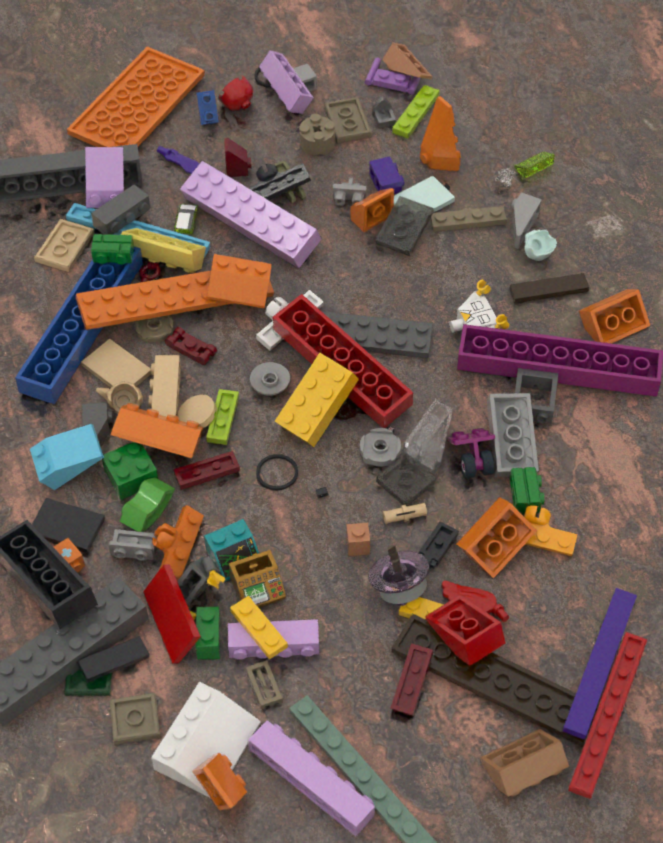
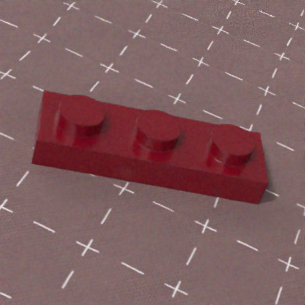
[173,451,240,490]
[391,643,434,717]

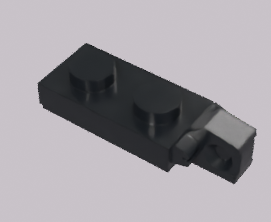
[417,522,459,575]

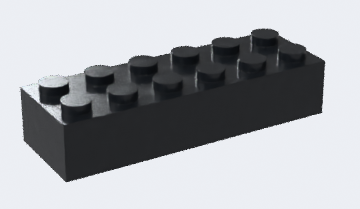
[0,520,98,629]

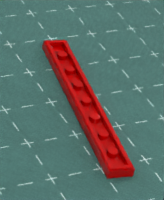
[568,632,648,799]

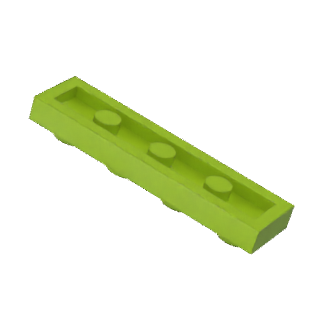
[392,85,440,138]

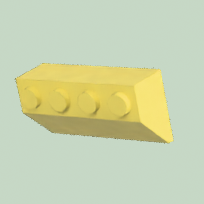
[121,228,206,273]

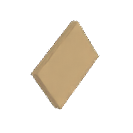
[34,219,94,272]
[81,339,151,388]

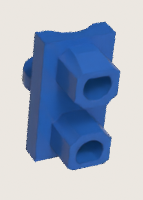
[196,90,219,125]

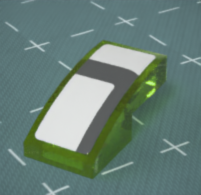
[174,204,198,234]

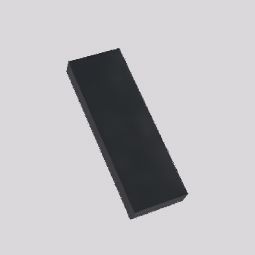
[78,636,149,683]

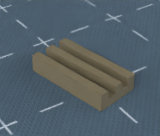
[246,660,283,710]

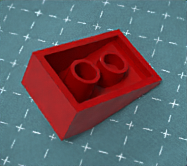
[425,595,506,665]

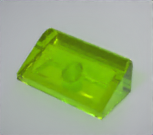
[514,151,555,178]

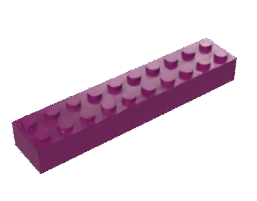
[457,324,663,397]

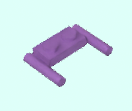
[365,58,421,95]

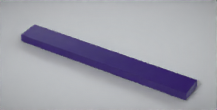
[563,588,637,740]

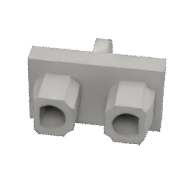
[333,178,367,206]

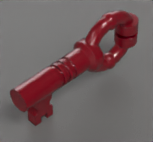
[139,262,161,283]

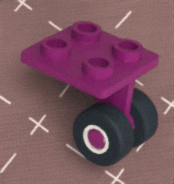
[447,428,495,479]

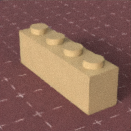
[149,355,181,417]

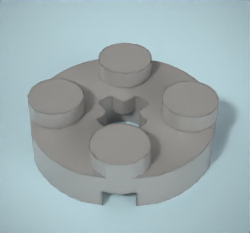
[360,428,401,466]

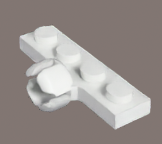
[256,290,324,351]

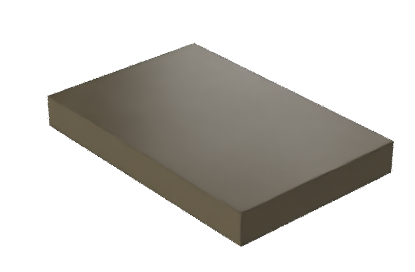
[324,97,372,143]

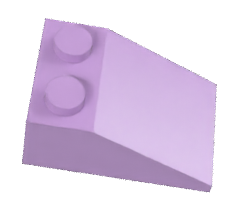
[85,147,124,208]

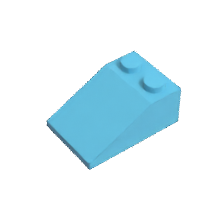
[30,424,104,490]

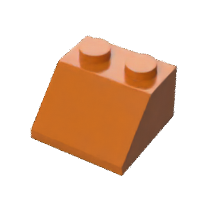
[350,188,394,232]
[192,753,247,810]

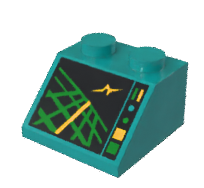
[204,519,259,582]

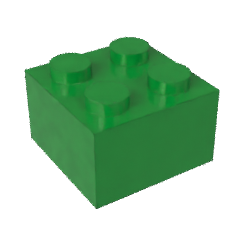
[102,442,158,500]

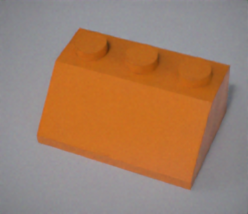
[207,254,272,308]
[579,289,651,344]
[456,497,537,578]

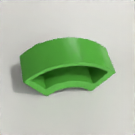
[120,477,175,532]

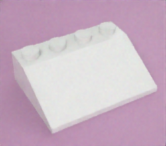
[151,682,261,797]

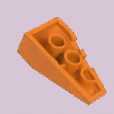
[420,96,461,171]

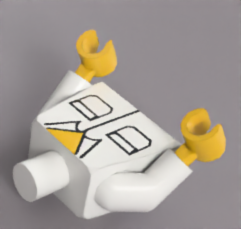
[449,280,509,332]

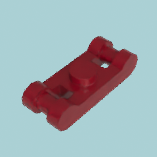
[165,327,217,365]

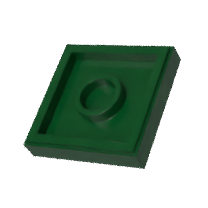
[64,669,113,696]

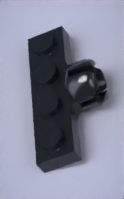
[249,163,311,200]

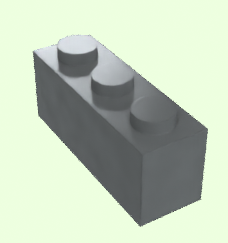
[91,185,150,235]

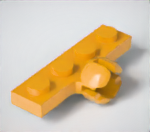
[524,506,578,556]

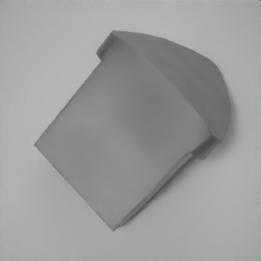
[372,97,396,128]

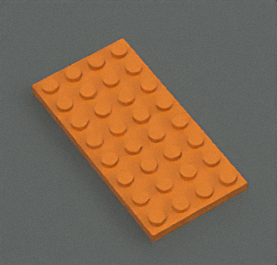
[67,47,205,147]

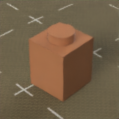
[346,523,370,556]

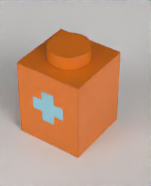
[54,538,85,573]

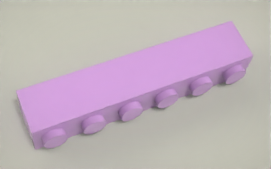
[248,720,375,836]

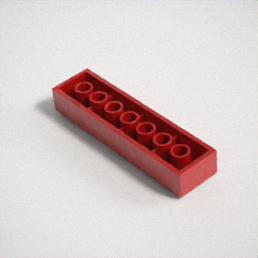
[272,294,413,428]

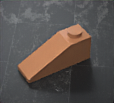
[382,43,433,79]

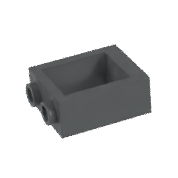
[515,368,558,424]

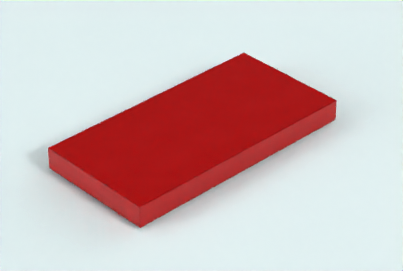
[143,564,201,664]

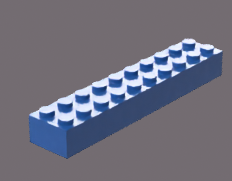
[15,247,143,404]

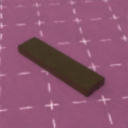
[509,273,589,303]

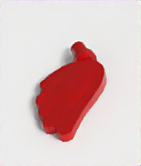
[441,581,509,622]

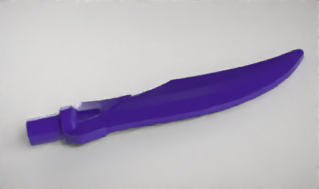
[157,146,200,174]

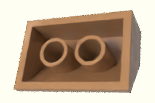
[480,729,569,796]

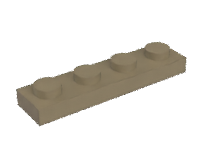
[430,206,507,232]

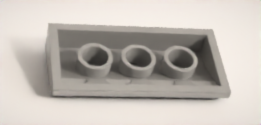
[487,393,539,477]

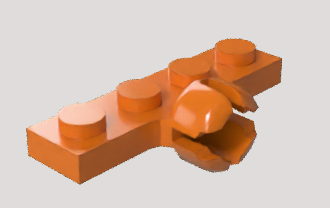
[152,505,204,581]

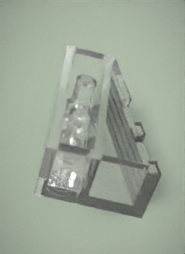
[401,399,453,475]

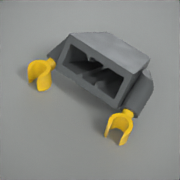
[177,556,225,620]

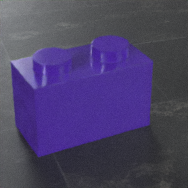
[369,156,404,195]

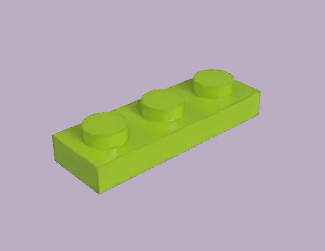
[206,389,239,445]

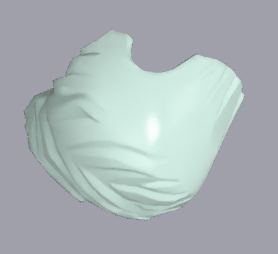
[524,230,557,261]

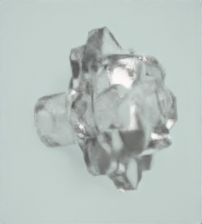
[495,168,517,188]

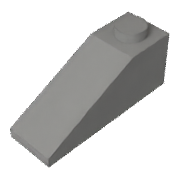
[511,192,542,249]

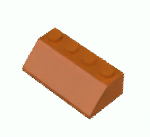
[111,403,203,458]

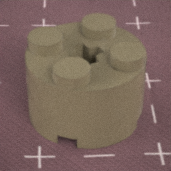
[299,114,335,156]

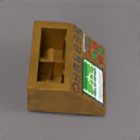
[229,550,286,608]

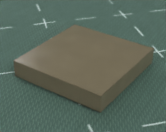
[110,693,161,745]

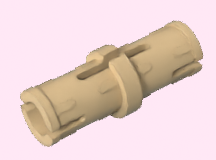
[383,503,427,524]

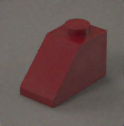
[224,138,252,177]

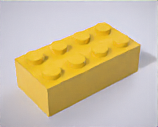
[275,353,359,447]

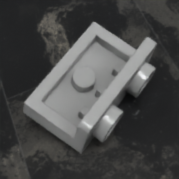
[109,529,157,561]

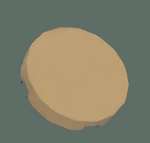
[177,395,217,428]

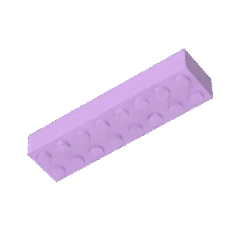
[180,161,321,268]

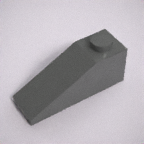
[82,402,113,446]

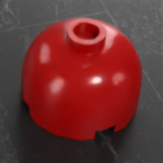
[218,76,253,111]

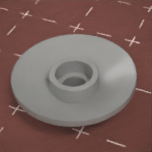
[250,362,290,395]

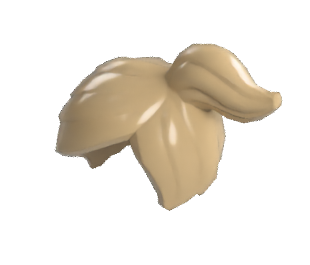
[96,381,143,415]

